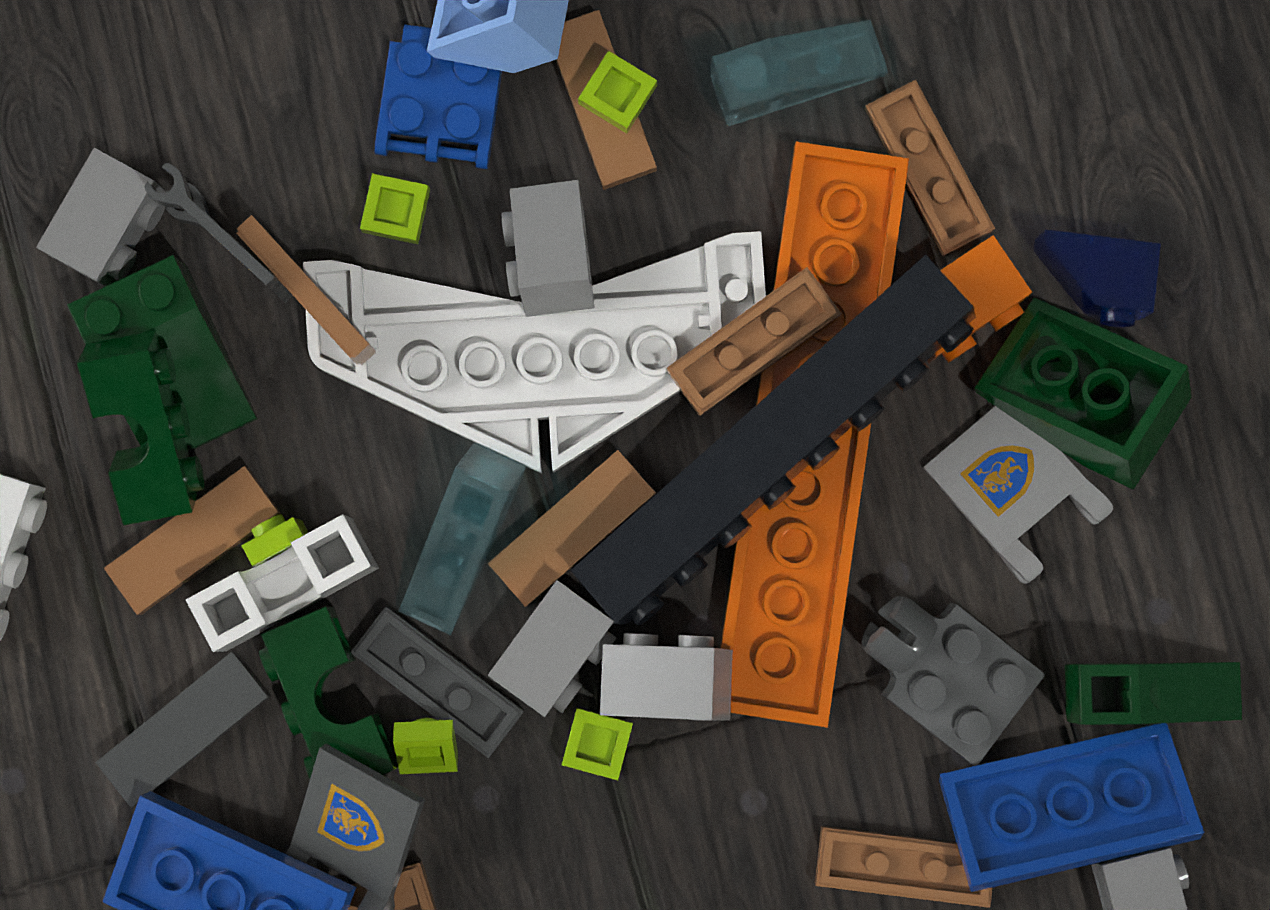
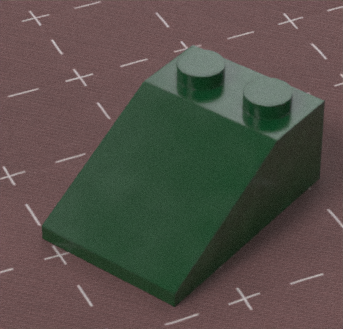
[67,255,258,452]
[975,298,1192,490]

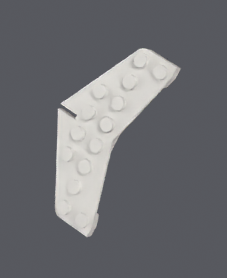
[303,231,766,474]

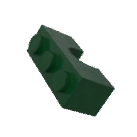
[77,331,204,526]
[259,607,398,778]

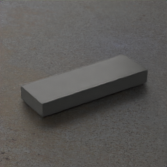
[351,607,524,758]
[95,651,271,808]

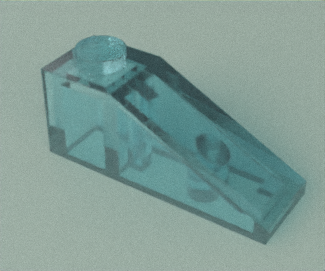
[710,20,888,127]
[399,442,526,635]

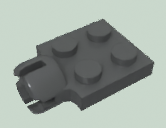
[861,596,1046,766]

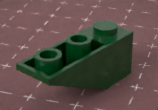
[1065,662,1242,725]

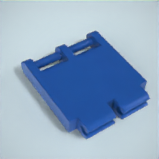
[375,25,502,169]

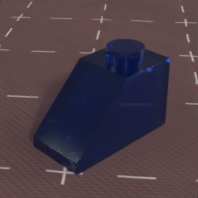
[1034,229,1161,327]

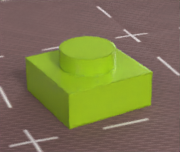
[578,51,657,133]
[360,173,430,244]
[241,514,309,567]
[562,708,633,780]
[393,718,458,774]

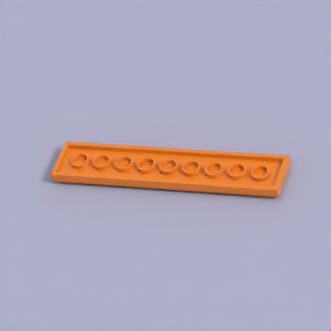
[720,141,909,728]

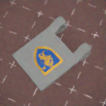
[923,406,1113,584]

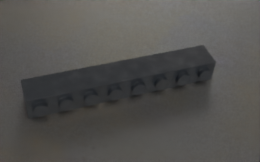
[571,255,976,626]

